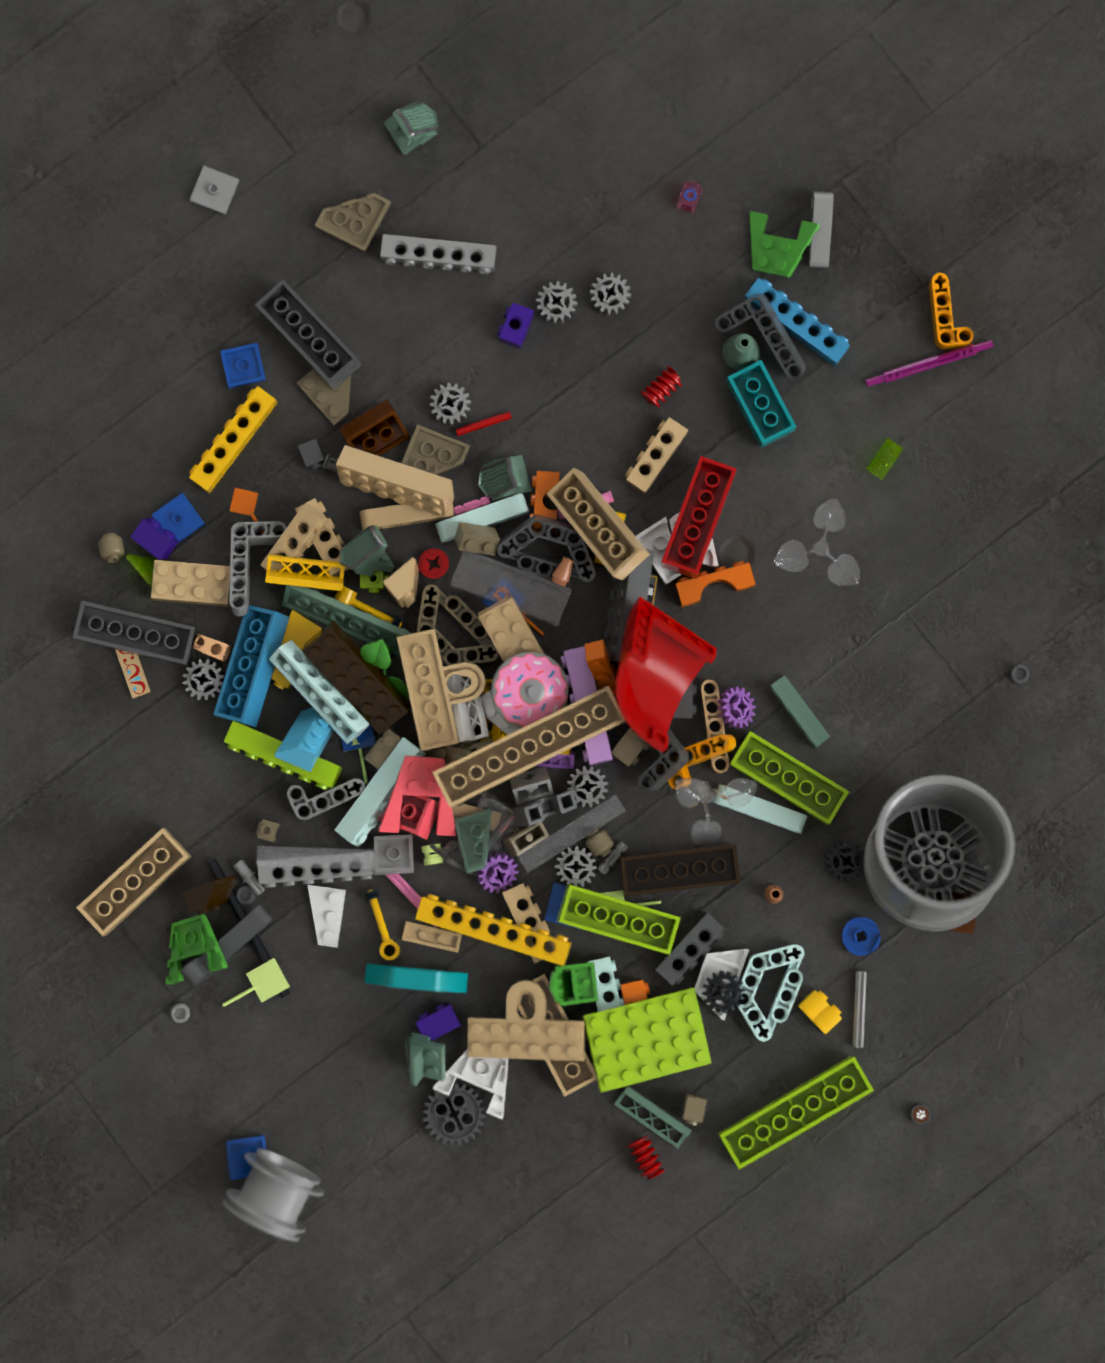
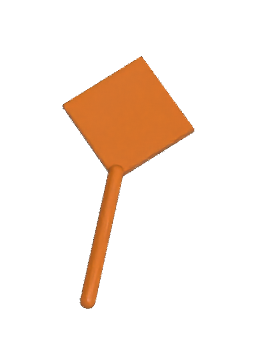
[230,488,264,534]

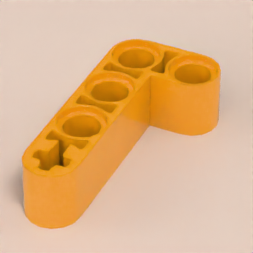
[929,273,974,349]
[663,734,736,789]

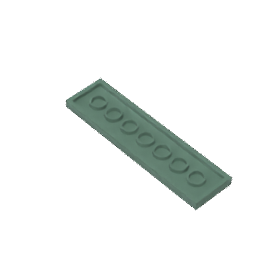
[282,585,413,658]

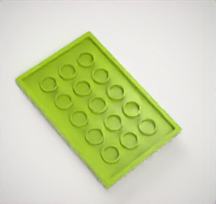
[582,987,712,1093]

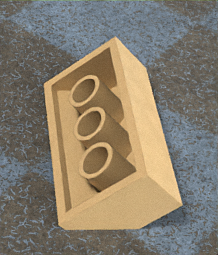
[383,557,419,608]

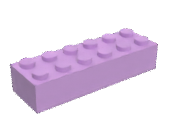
[561,646,612,766]

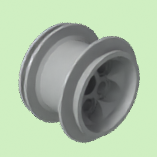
[223,1148,324,1241]

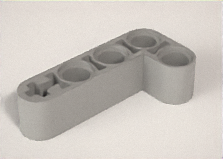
[809,191,834,268]
[287,778,366,820]

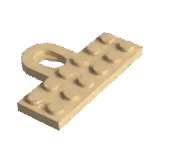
[397,629,486,751]
[468,980,585,1061]

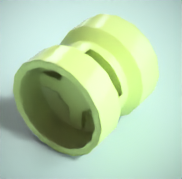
[421,844,443,866]

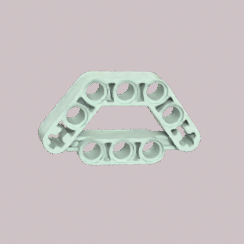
[737,944,804,1041]

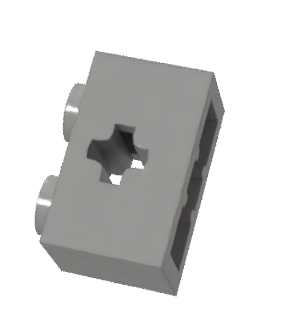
[509,766,554,805]

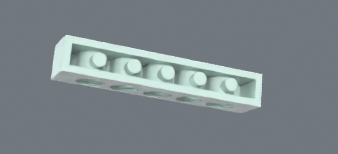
[269,640,370,744]
[587,956,624,1011]

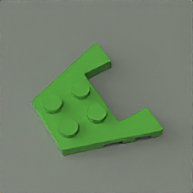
[750,211,820,278]
[166,915,228,985]

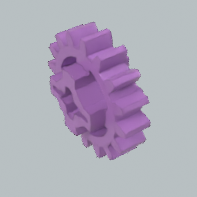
[717,686,756,729]
[476,851,519,893]

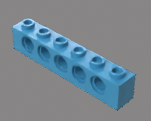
[744,278,850,367]

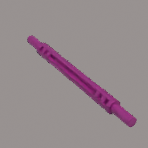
[865,340,993,387]

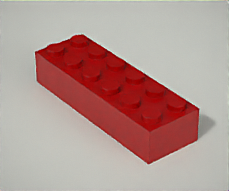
[661,456,737,579]

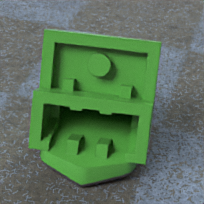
[548,962,599,1006]

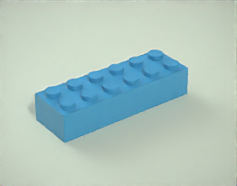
[213,605,289,727]

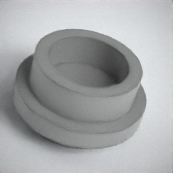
[171,1003,190,1023]

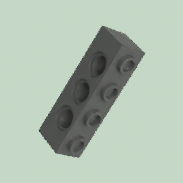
[655,913,725,985]

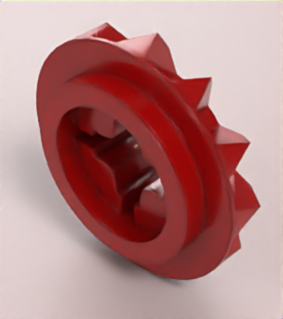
[418,548,449,579]

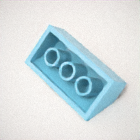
[274,707,334,772]

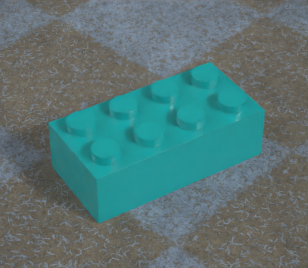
[726,360,796,448]

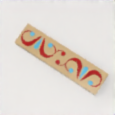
[115,650,151,699]

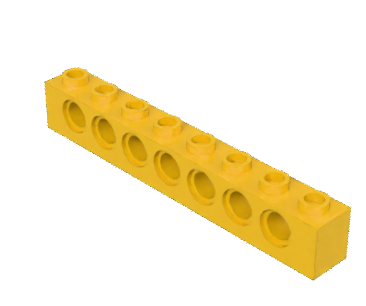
[415,894,572,966]

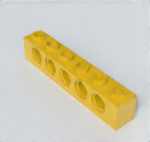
[189,386,278,494]

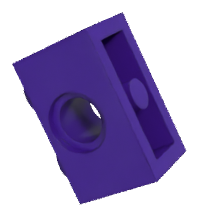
[497,303,534,349]

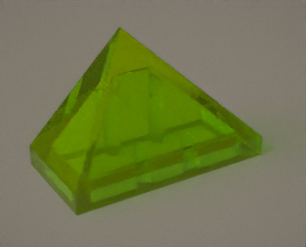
[867,438,903,479]
[126,554,158,588]

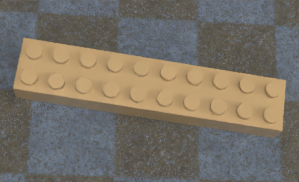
[433,686,626,808]

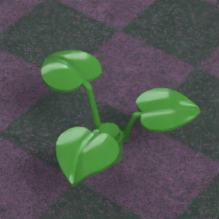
[360,639,410,700]

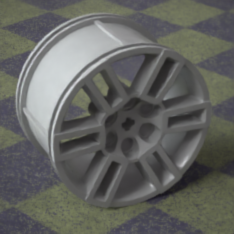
[863,775,1015,931]

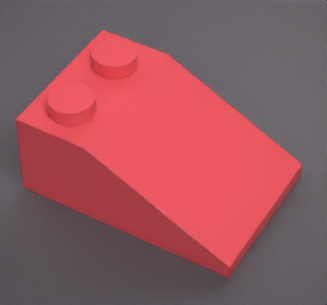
[378,795,439,840]

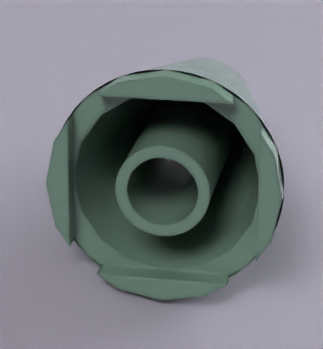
[722,333,760,371]

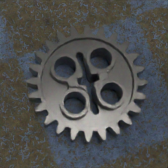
[423,1082,486,1146]

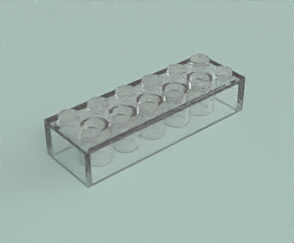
[450,551,572,627]

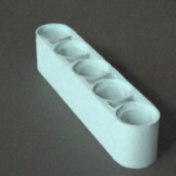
[435,493,530,543]
[713,784,807,834]

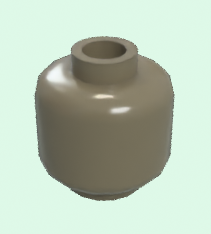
[98,533,124,563]
[585,828,614,858]

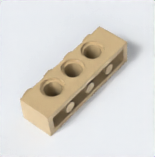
[625,417,688,495]
[295,498,348,576]
[261,504,328,571]
[502,883,555,963]

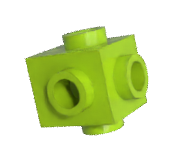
[360,570,388,593]

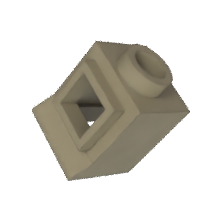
[256,819,281,843]

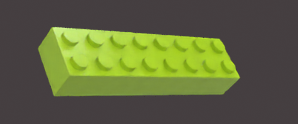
[718,1055,874,1169]

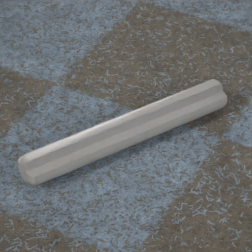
[853,971,867,1048]

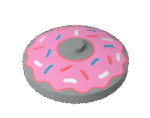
[491,652,568,729]

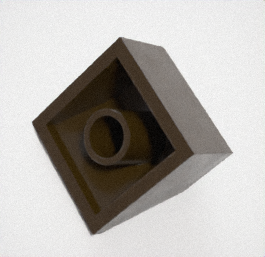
[183,875,236,915]

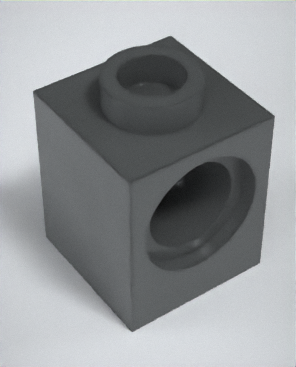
[298,439,324,471]

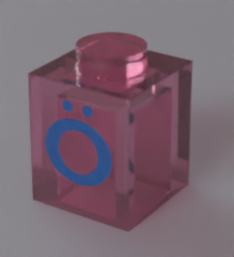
[677,181,703,213]

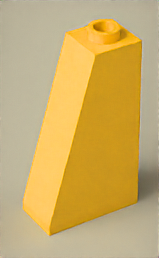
[271,610,322,690]

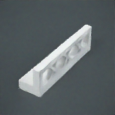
[447,662,489,743]

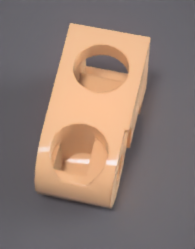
[192,634,232,663]

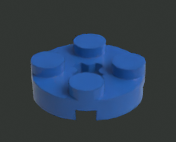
[841,917,881,956]

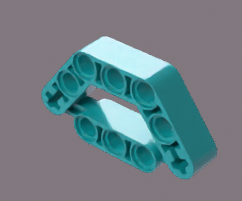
[364,963,468,993]

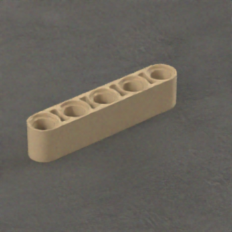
[360,502,455,531]
[700,680,729,774]

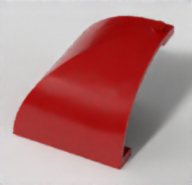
[616,596,717,752]

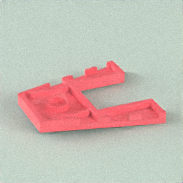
[379,755,456,836]

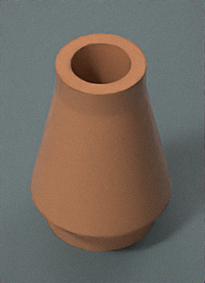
[551,557,574,587]
[764,885,783,904]

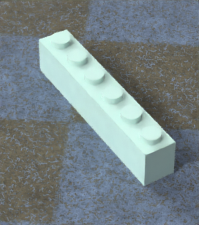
[335,737,427,847]

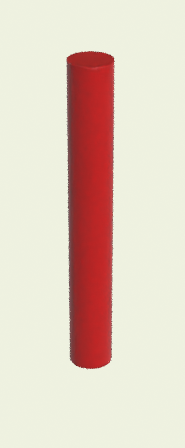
[456,411,512,436]

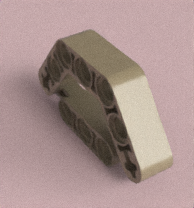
[417,584,499,666]

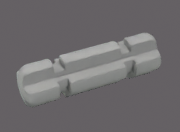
[597,841,628,875]

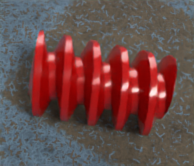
[640,366,682,408]
[628,1135,665,1180]

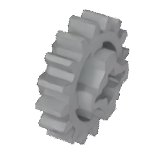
[590,273,631,315]
[536,281,577,324]
[430,383,471,425]
[183,659,225,701]
[567,766,608,808]
[555,846,597,887]

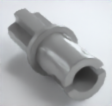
[233,860,265,896]

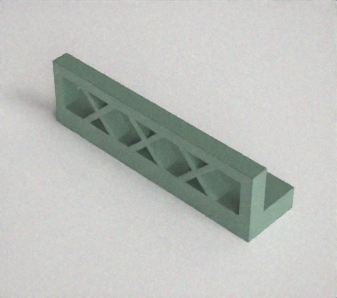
[769,675,830,749]
[614,1086,692,1149]

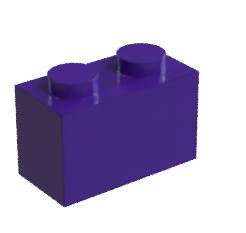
[130,518,179,560]
[416,1003,461,1041]

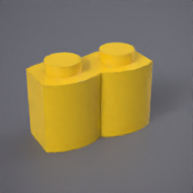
[797,990,842,1035]

